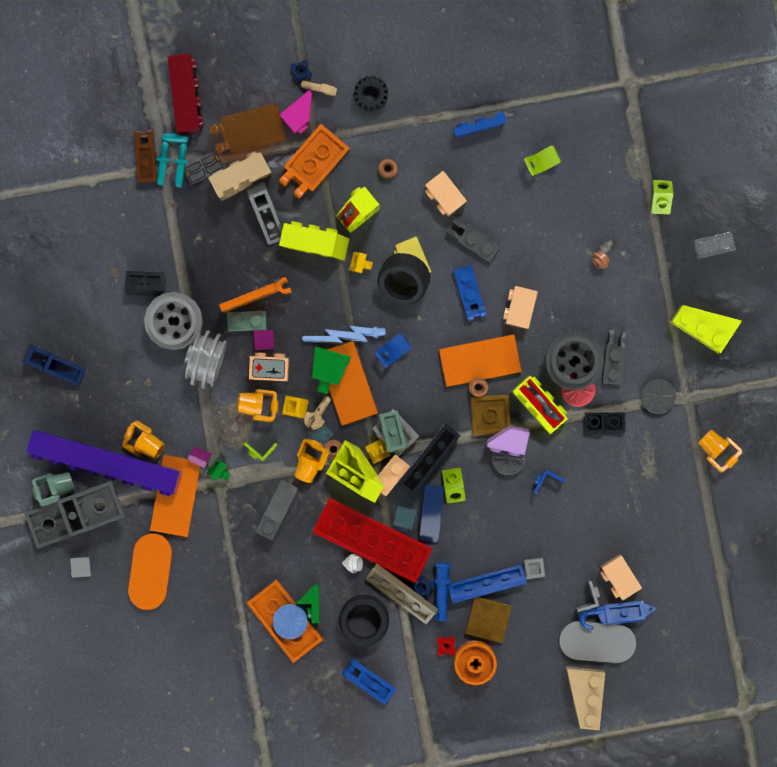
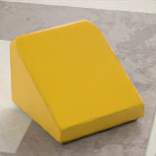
[282,395,308,418]

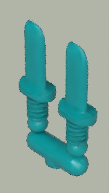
[156,133,189,188]

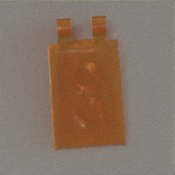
[209,103,287,156]

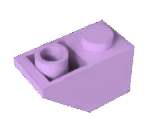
[486,425,530,457]

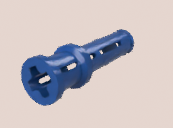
[434,562,451,621]

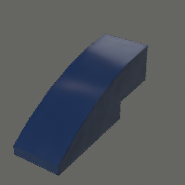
[22,344,86,386]
[419,484,444,543]

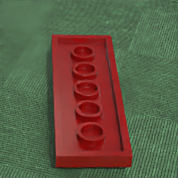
[313,498,433,583]

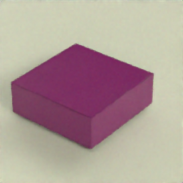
[254,330,274,350]
[187,446,212,468]

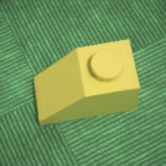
[393,236,431,273]

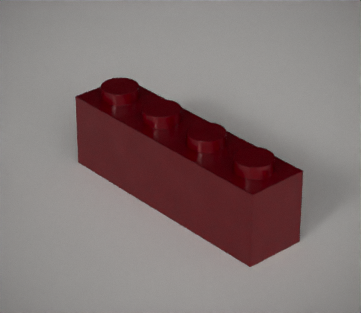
[167,53,204,134]

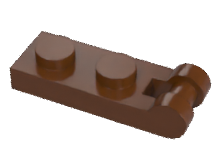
[134,128,157,183]

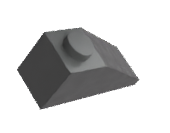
[246,181,282,245]
[256,480,299,541]

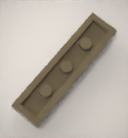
[365,563,438,624]

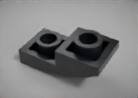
[585,412,626,432]

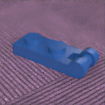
[453,112,506,138]
[453,265,487,322]
[342,658,396,705]

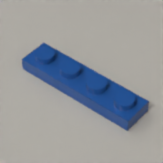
[448,564,527,603]

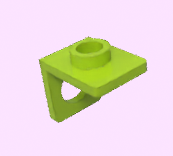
[524,145,561,176]
[651,180,673,215]
[244,442,278,461]
[442,468,466,503]

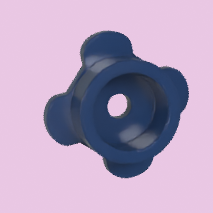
[291,60,312,82]
[414,575,435,598]

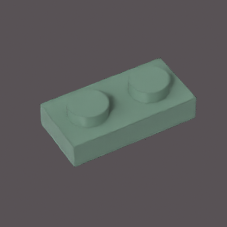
[227,311,267,332]
[378,410,407,453]

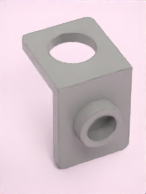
[576,580,600,612]

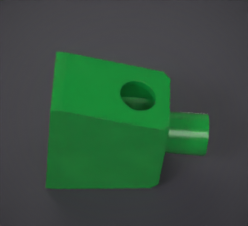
[312,347,351,394]

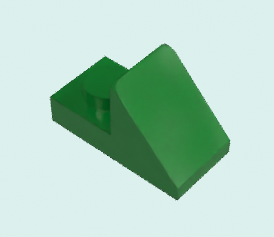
[296,583,320,623]

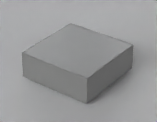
[70,557,92,578]
[524,557,545,579]

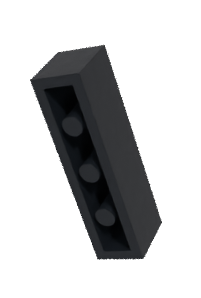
[398,424,461,496]

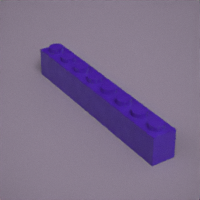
[26,430,182,496]

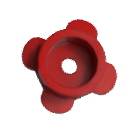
[437,636,456,656]

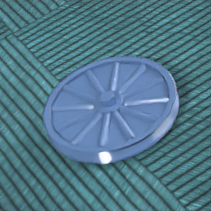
[273,604,308,639]

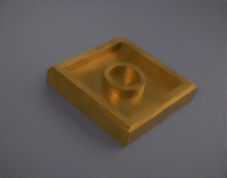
[470,395,511,435]
[465,597,512,643]

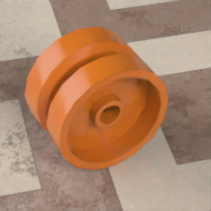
[454,640,497,685]

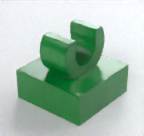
[207,457,231,481]

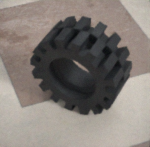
[354,75,388,112]

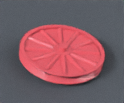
[561,373,596,407]

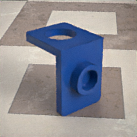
[375,333,412,367]
[533,469,565,493]

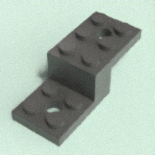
[24,481,125,549]

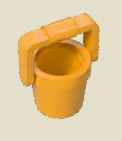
[236,389,278,422]
[122,421,165,460]
[698,430,742,473]
[294,439,329,483]

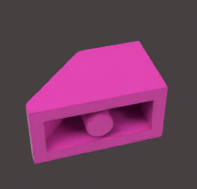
[280,90,312,134]

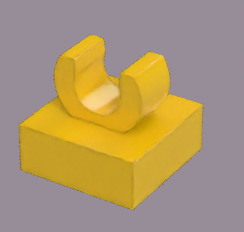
[349,252,373,273]
[365,439,391,464]

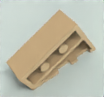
[208,151,272,201]
[565,666,605,730]

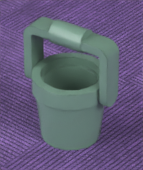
[32,472,75,506]

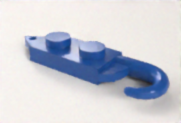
[579,601,656,630]

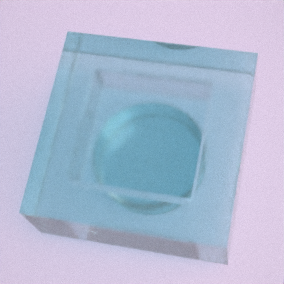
[307,424,334,446]
[393,506,416,529]

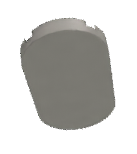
[559,621,636,663]

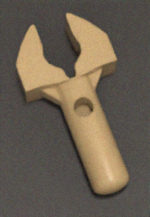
[301,81,337,96]
[304,396,331,430]

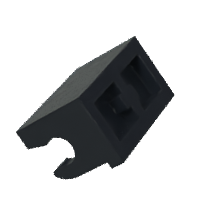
[125,271,166,296]

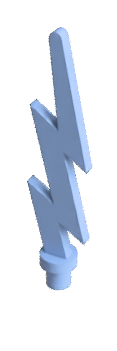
[302,326,386,345]

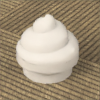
[342,554,363,573]

